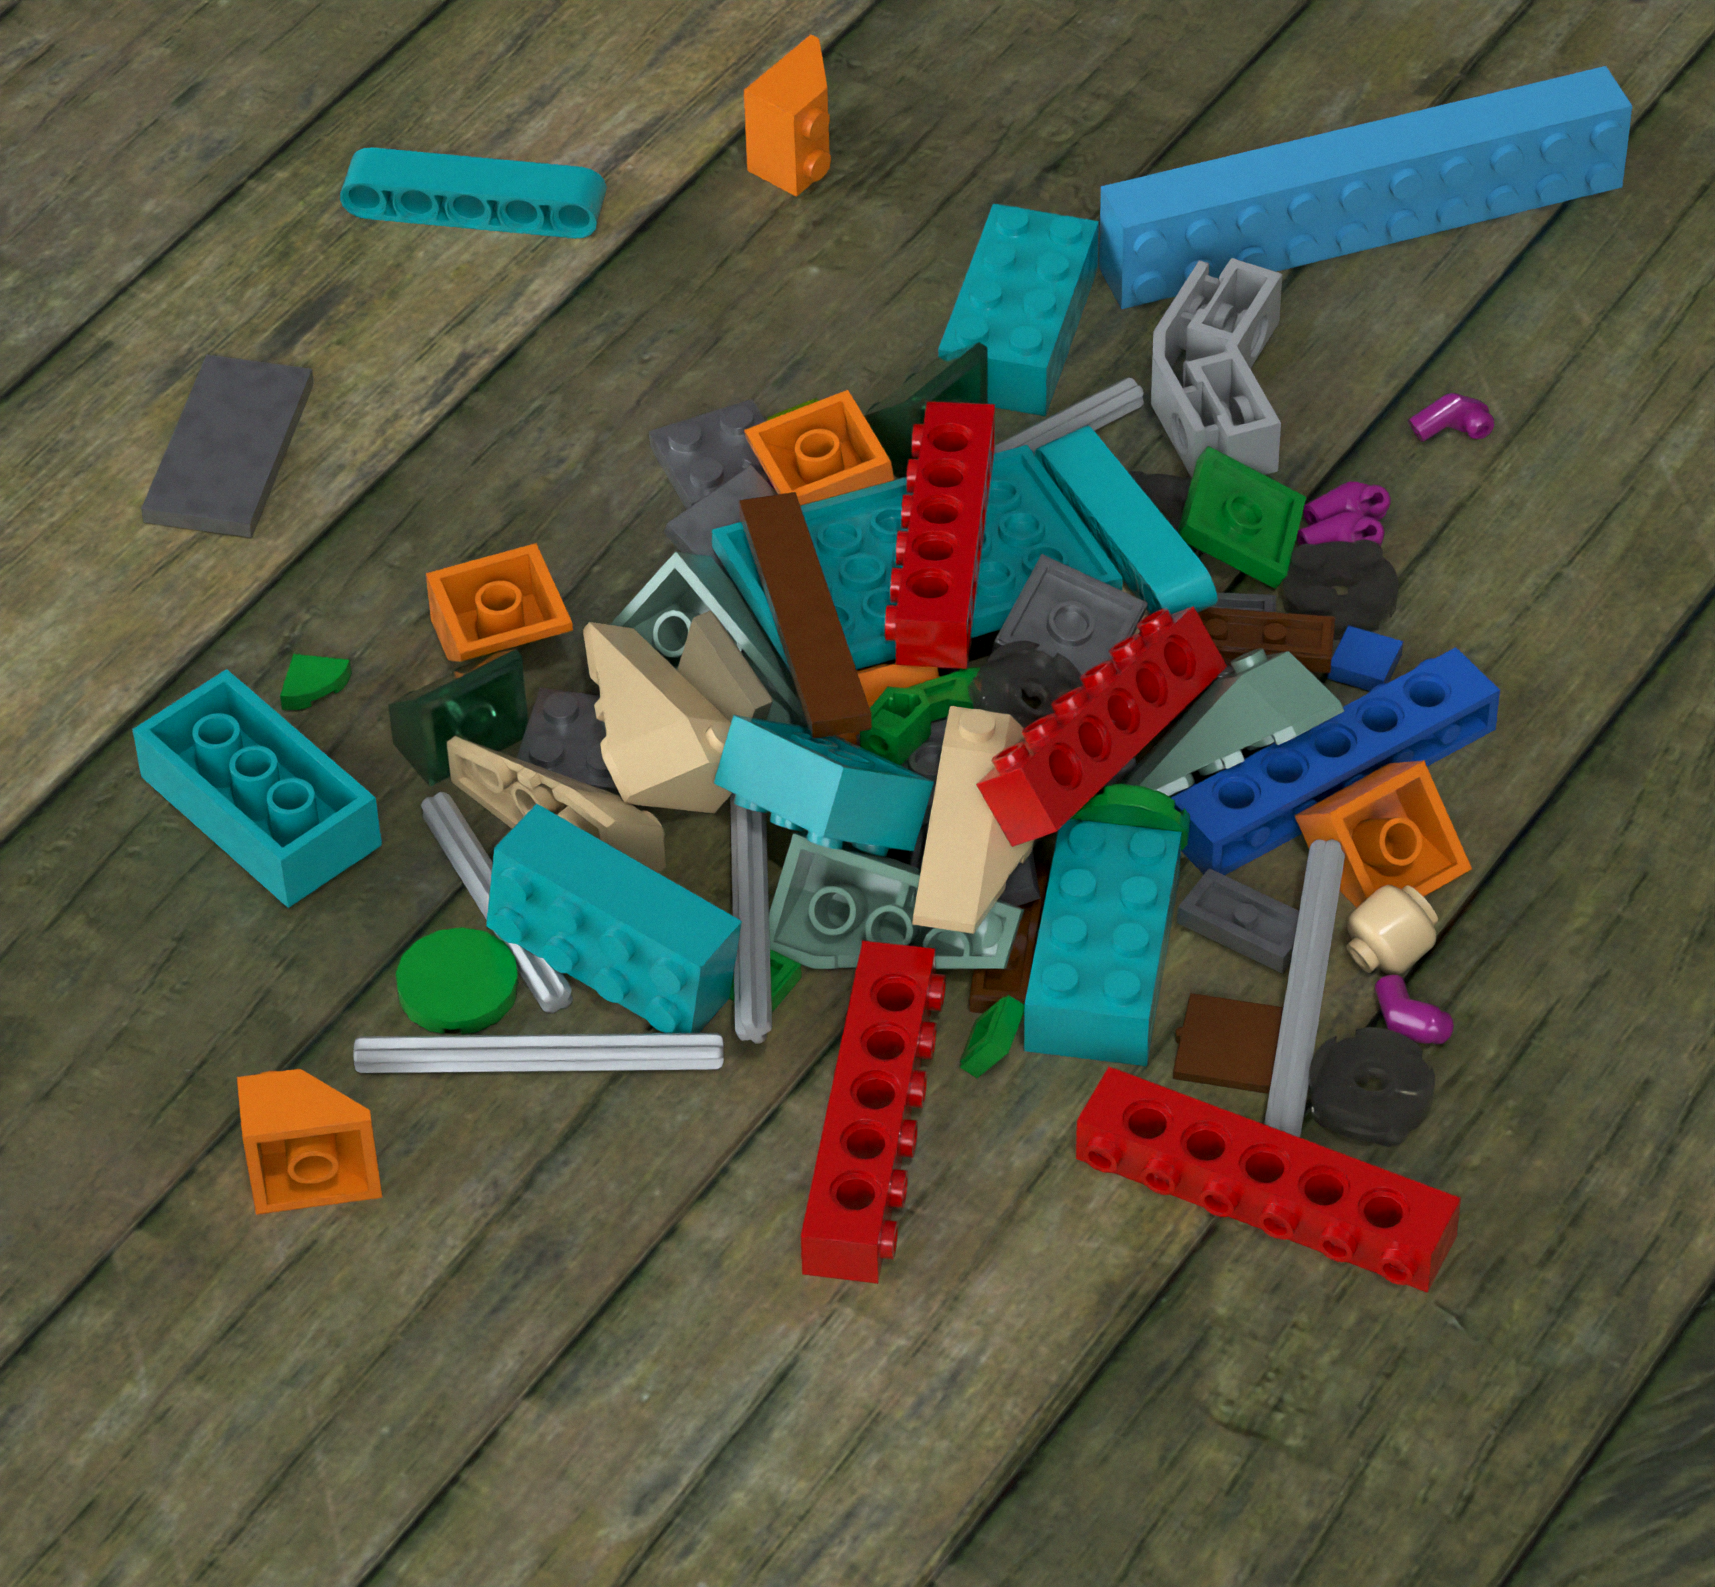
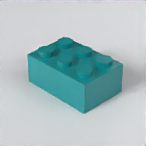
[714,715,934,856]

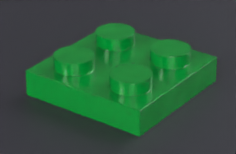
[1178,446,1306,589]

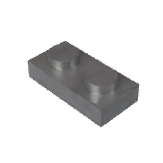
[1177,868,1299,974]

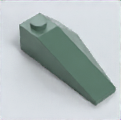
[610,551,809,727]
[1119,648,1344,796]
[769,831,1024,969]

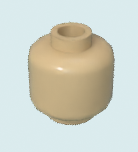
[1346,885,1438,975]

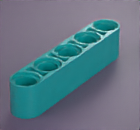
[340,147,607,239]
[1035,425,1218,614]

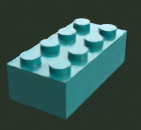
[938,203,1099,417]
[132,669,382,908]
[486,803,742,1033]
[1024,819,1182,1066]

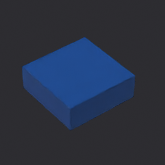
[1327,625,1403,691]

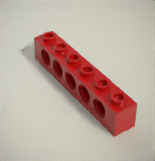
[885,401,995,669]
[976,606,1227,847]
[800,940,946,1284]
[1076,1066,1461,1293]

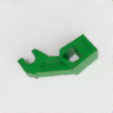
[860,667,1007,765]

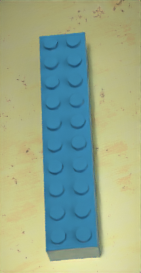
[1099,66,1632,309]

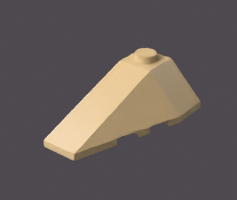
[583,622,732,814]
[912,706,1035,934]
[447,736,666,873]

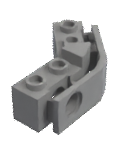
[1151,258,1282,478]

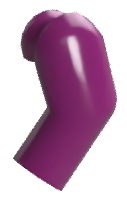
[1408,393,1495,443]
[1303,482,1391,525]
[1296,511,1385,556]
[1374,975,1454,1045]

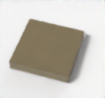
[677,610,773,722]

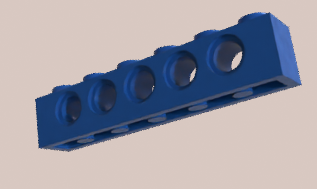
[1171,647,1500,875]

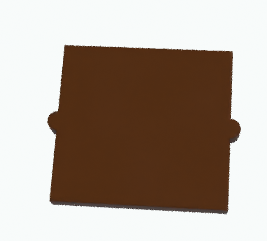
[1173,993,1283,1094]

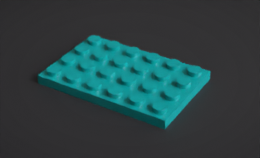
[712,445,1123,672]

